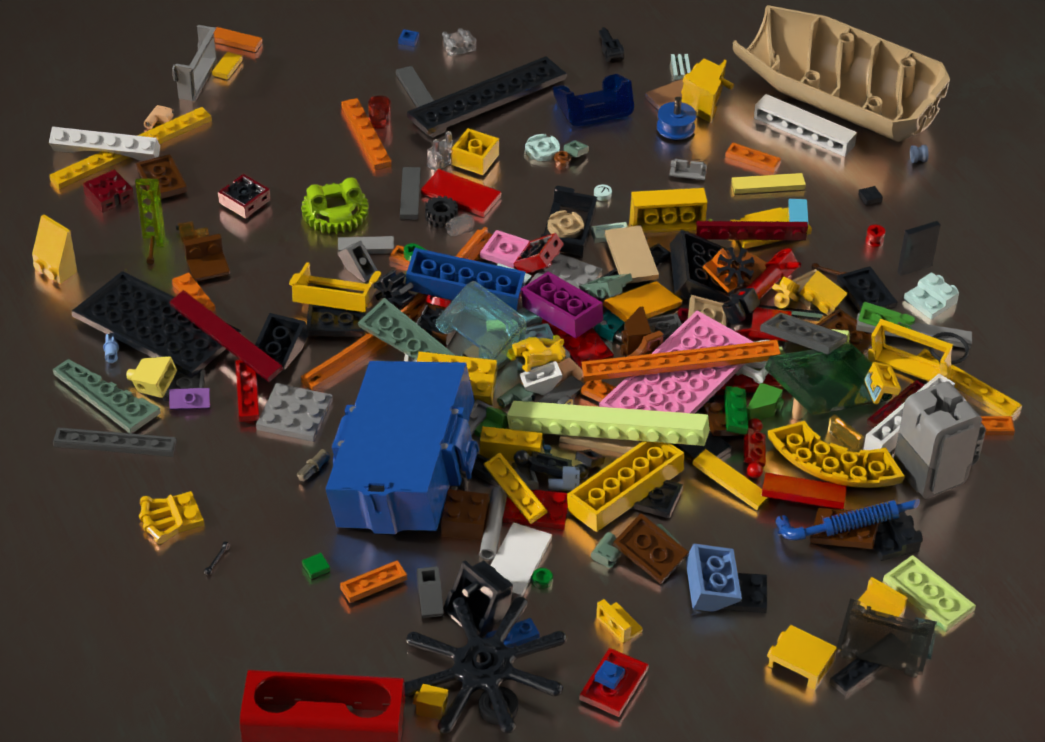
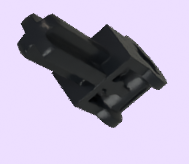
[599,27,625,62]

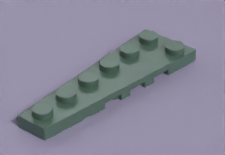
[358,298,456,360]
[53,359,161,434]

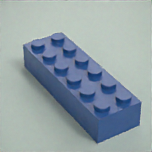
[405,248,526,314]

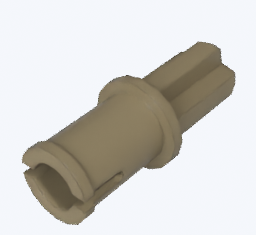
[297,449,330,482]

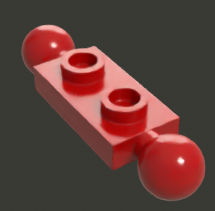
[744,418,766,479]

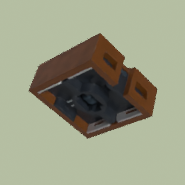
[414,302,461,348]

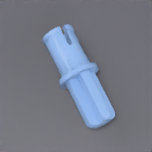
[103,334,119,363]

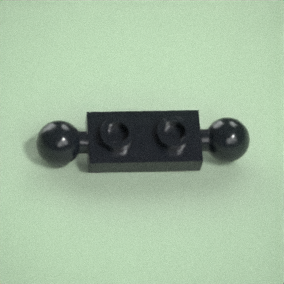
[514,450,588,480]

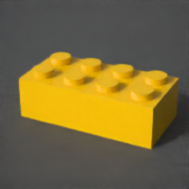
[630,188,707,233]
[417,352,498,405]

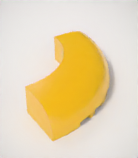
[768,421,904,488]

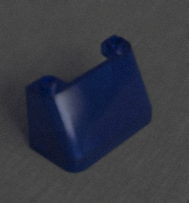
[553,74,634,126]

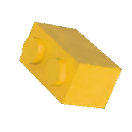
[799,270,847,316]

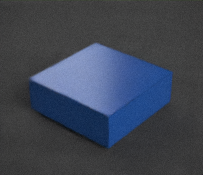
[398,29,419,47]

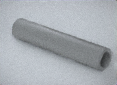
[479,486,507,560]

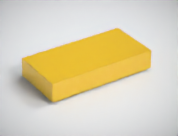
[212,52,243,80]

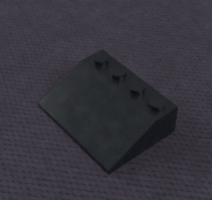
[670,229,734,302]

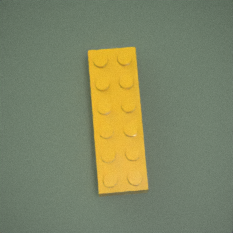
[567,441,684,532]

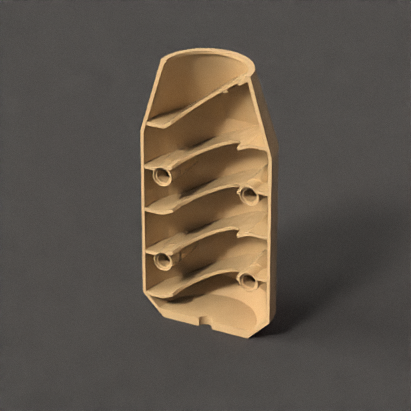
[733,5,950,142]

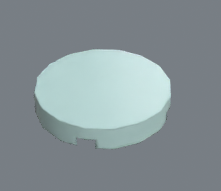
[525,134,560,161]

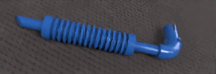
[776,499,920,541]

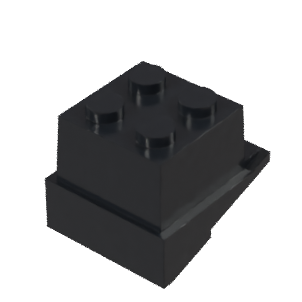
[443,560,513,638]

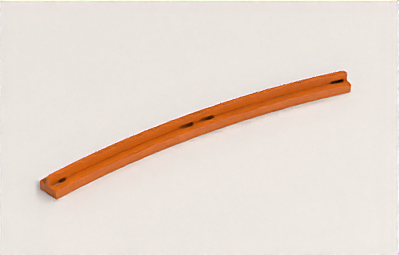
[301,227,493,391]

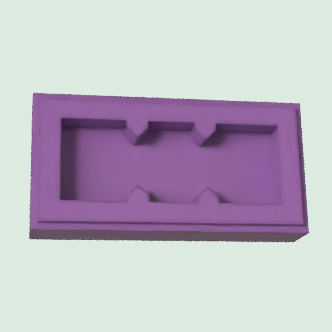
[169,388,210,410]

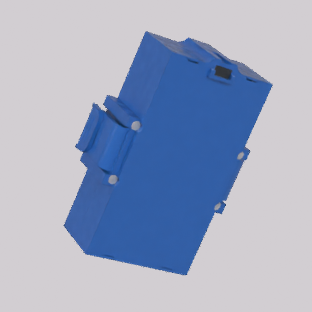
[325,361,479,534]

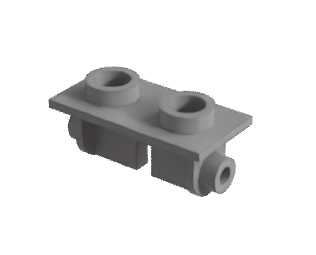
[669,158,707,180]

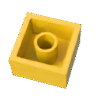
[451,128,499,175]

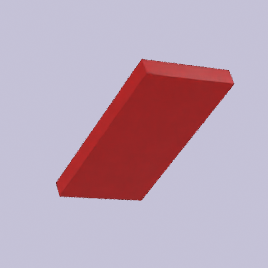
[421,169,501,217]
[761,472,847,509]

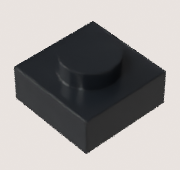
[575,449,605,468]

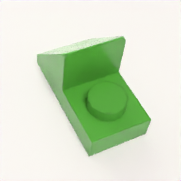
[475,407,508,438]

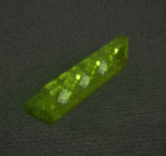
[135,179,165,247]

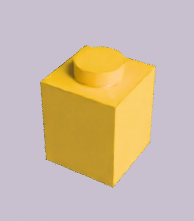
[413,684,448,720]

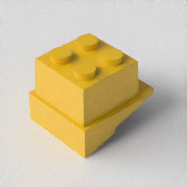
[681,59,734,123]

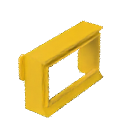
[289,262,381,312]
[868,319,953,381]

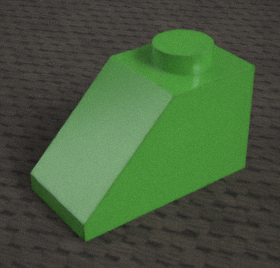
[747,383,784,421]

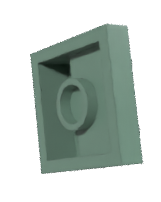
[579,273,633,301]

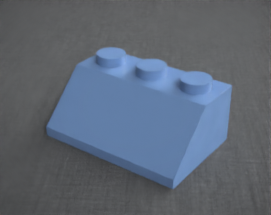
[685,544,742,612]

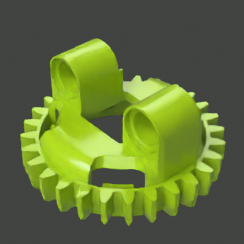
[301,177,369,234]

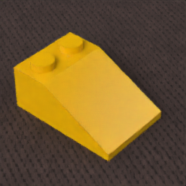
[32,214,77,284]

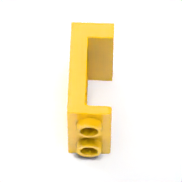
[767,625,837,690]

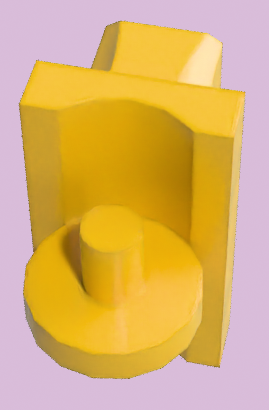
[772,277,800,309]

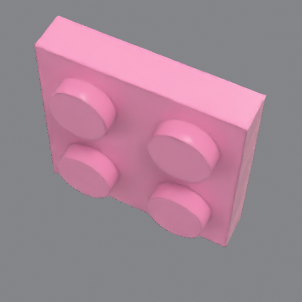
[480,230,530,269]

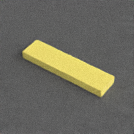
[732,173,806,194]

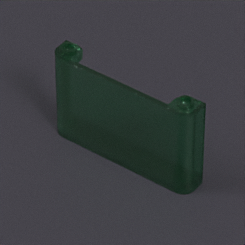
[765,343,893,415]

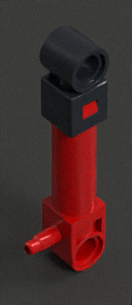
[722,248,801,325]

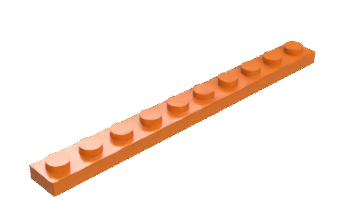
[582,340,781,382]

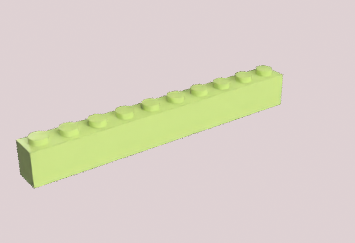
[507,401,710,446]

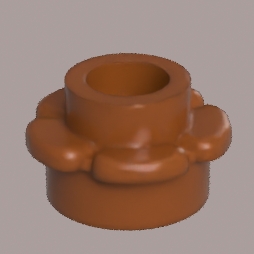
[554,151,571,167]

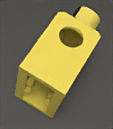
[126,357,177,398]

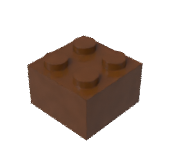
[442,489,489,541]

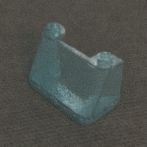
[436,281,527,365]

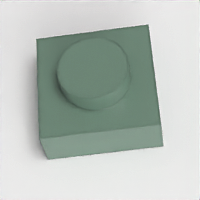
[564,140,589,157]

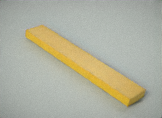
[917,348,1022,418]

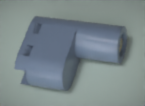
[548,466,580,491]

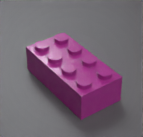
[521,271,603,338]

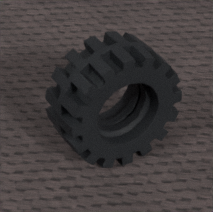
[425,196,458,228]

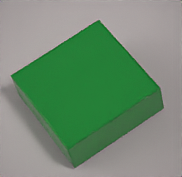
[302,553,330,579]

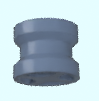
[910,145,929,163]

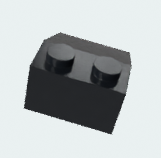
[255,313,309,370]

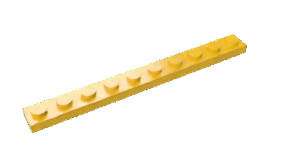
[49,107,212,189]

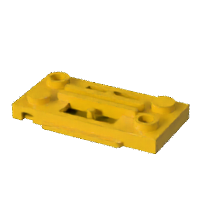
[730,207,812,249]

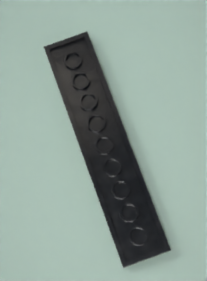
[407,56,567,135]

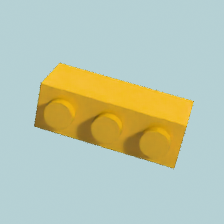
[480,426,543,461]

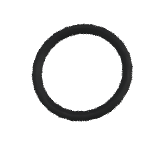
[929,332,969,364]

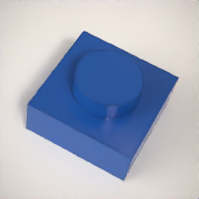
[595,660,625,689]

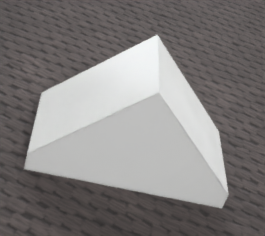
[519,361,563,396]

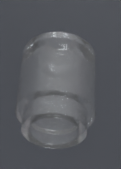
[446,213,475,236]

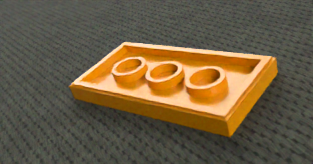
[603,281,683,322]

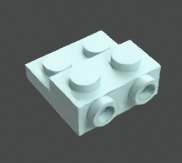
[904,272,959,320]

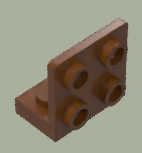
[183,234,230,281]

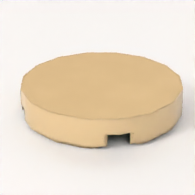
[548,210,584,238]

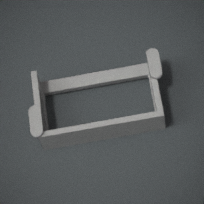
[172,25,218,101]

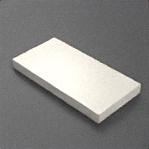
[490,522,552,598]

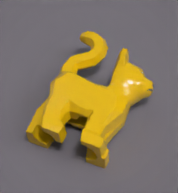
[506,335,566,372]

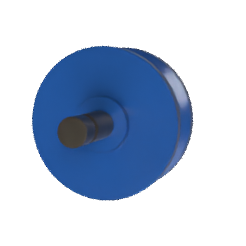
[657,97,696,140]

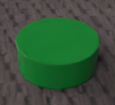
[532,568,553,589]

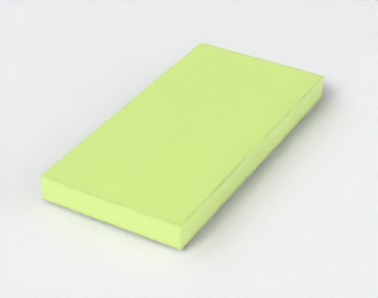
[883,555,976,632]

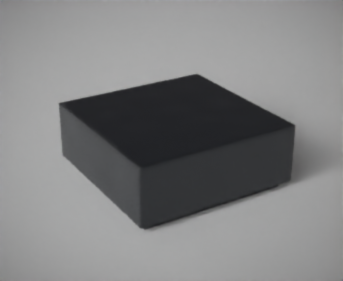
[858,186,883,205]

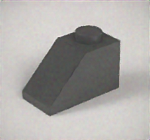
[338,241,378,282]

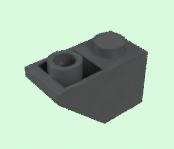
[417,566,444,618]

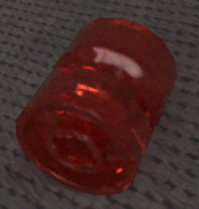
[368,95,391,129]

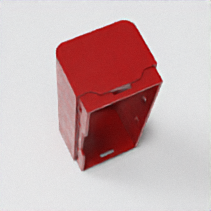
[240,670,405,742]

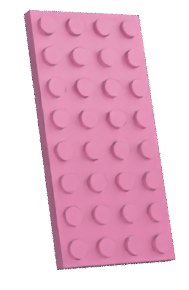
[599,311,753,414]

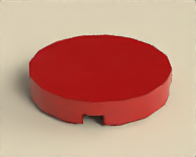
[425,295,463,312]

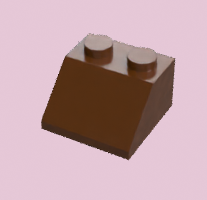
[620,307,651,357]

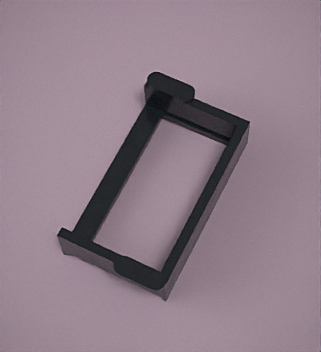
[541,186,597,258]

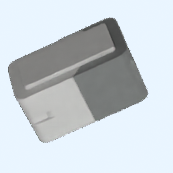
[894,381,986,499]

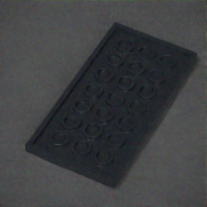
[72,271,241,378]

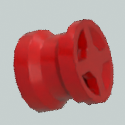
[865,224,886,248]

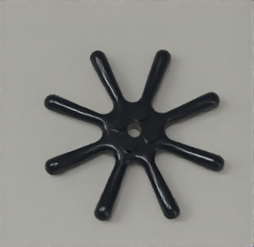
[404,596,567,734]

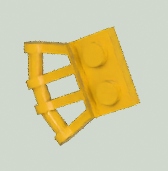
[139,491,204,545]

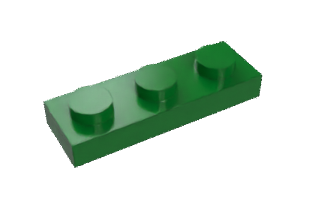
[724,386,748,435]

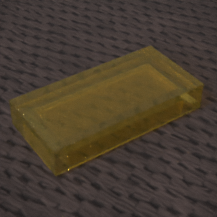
[828,414,864,452]

